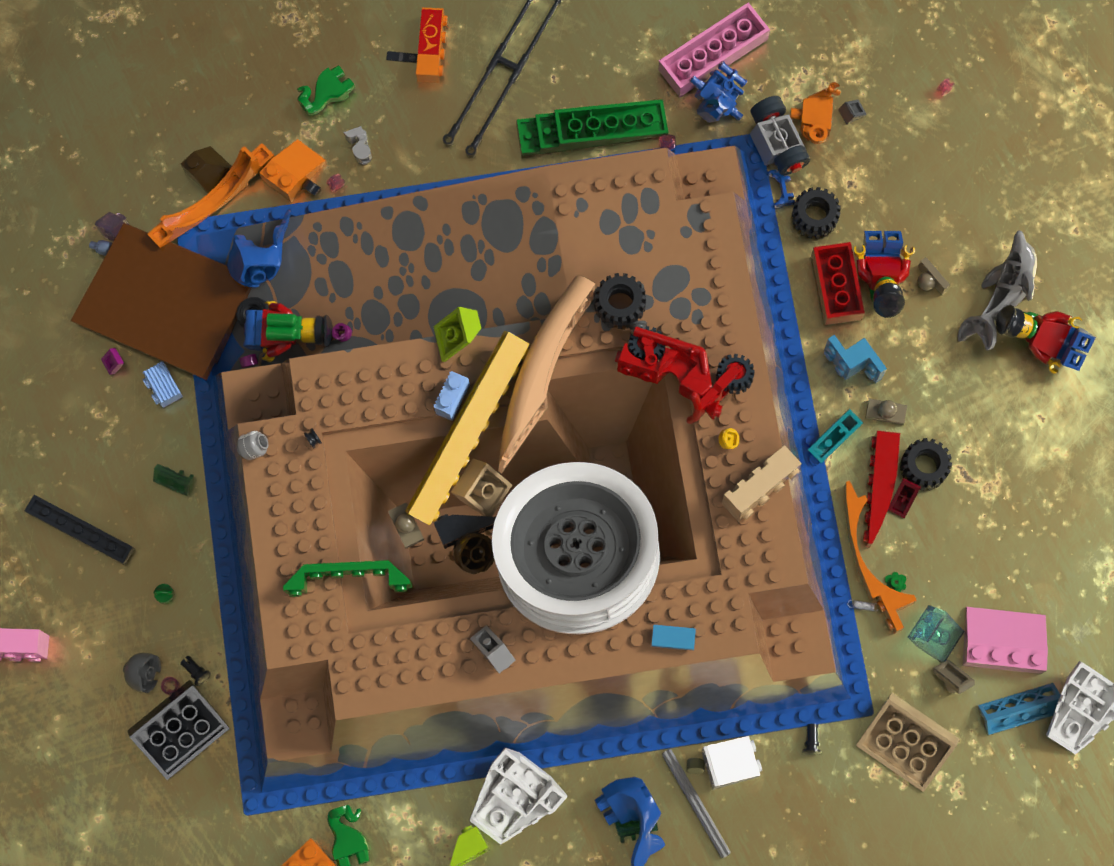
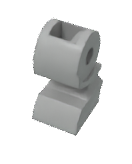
[344,126,372,165]

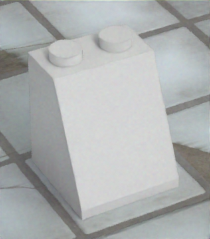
[701,736,762,790]

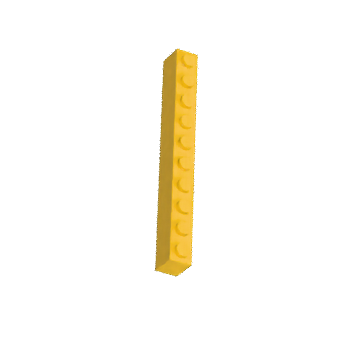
[405,331,529,525]

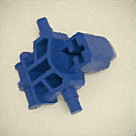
[690,61,747,123]

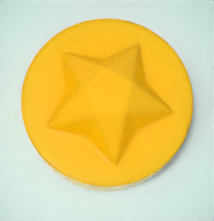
[719,428,739,450]

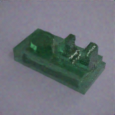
[153,464,194,496]
[614,821,658,843]

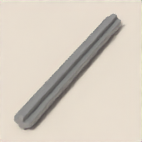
[662,749,730,858]

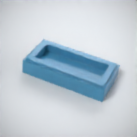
[651,625,696,651]

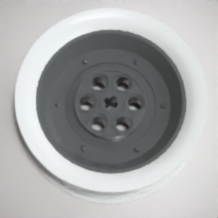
[492,462,660,634]

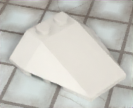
[1046,661,1114,754]
[469,748,567,844]

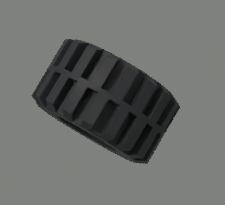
[792,187,841,239]
[595,273,646,329]
[900,438,952,491]

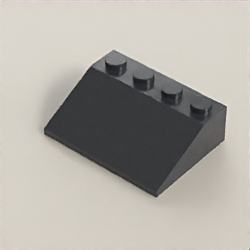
[127,680,230,780]

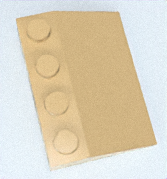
[856,693,959,792]

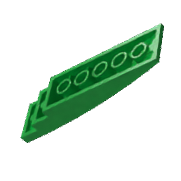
[516,99,669,156]

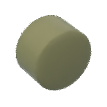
[687,758,705,774]

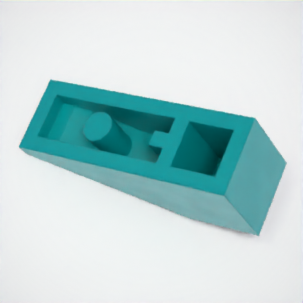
[808,408,863,463]

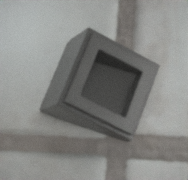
[839,100,867,124]

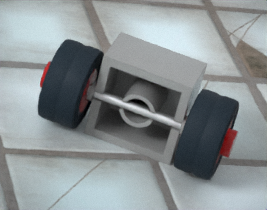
[750,96,810,175]

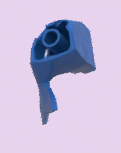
[227,210,291,287]
[595,777,665,866]

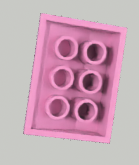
[962,607,1048,674]

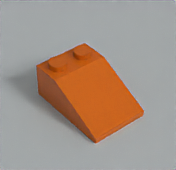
[260,139,326,202]

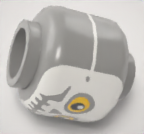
[237,431,268,460]

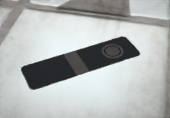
[386,51,418,63]

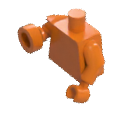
[790,82,841,144]

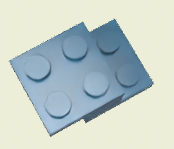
[824,335,887,384]

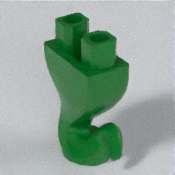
[297,65,355,116]
[327,805,370,866]

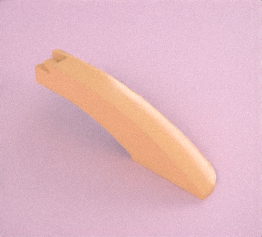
[498,276,595,474]

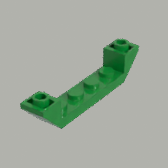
[283,560,412,597]

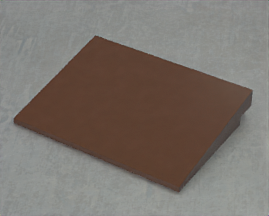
[71,223,252,380]

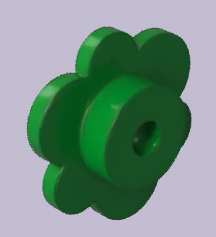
[885,572,907,592]

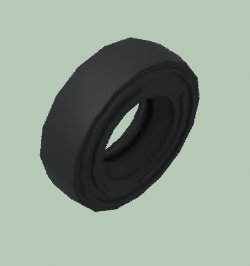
[236,297,268,328]

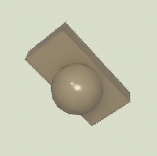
[917,257,950,295]
[866,398,907,425]
[388,503,424,548]
[933,659,975,694]

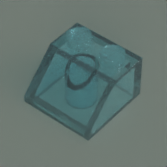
[908,605,965,663]

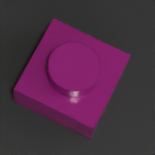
[101,348,124,375]

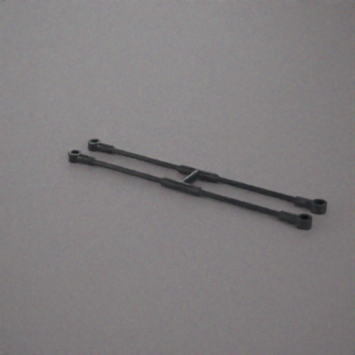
[443,0,562,158]

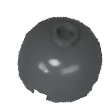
[123,653,161,693]

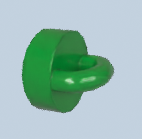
[153,584,174,604]

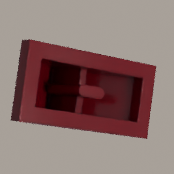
[888,478,921,518]

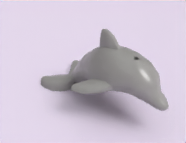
[958,230,1037,350]

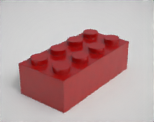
[811,242,865,325]

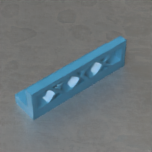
[978,683,1061,735]

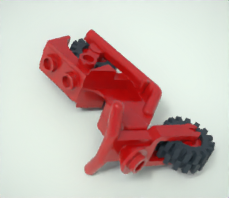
[615,326,755,424]

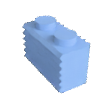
[142,361,183,408]
[433,371,470,421]

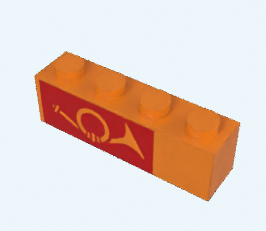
[416,7,448,83]

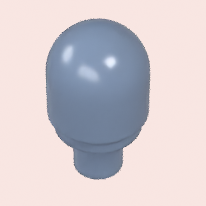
[89,240,112,256]

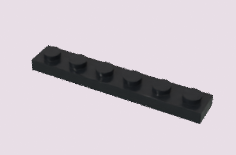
[24,495,135,565]

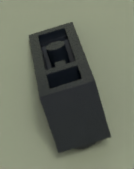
[434,514,496,549]

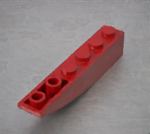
[863,431,900,548]

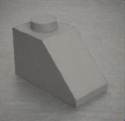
[470,625,516,673]

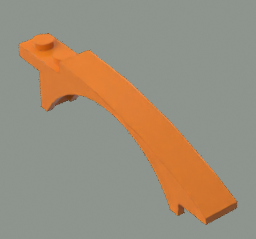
[147,143,275,248]
[844,481,917,634]

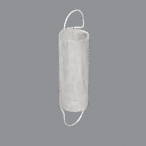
[848,600,879,611]

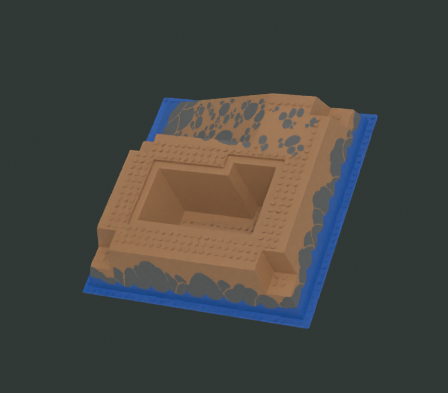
[177,134,874,816]

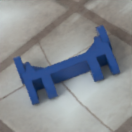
[767,170,795,208]

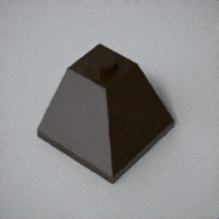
[181,146,232,194]

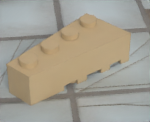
[722,445,802,522]

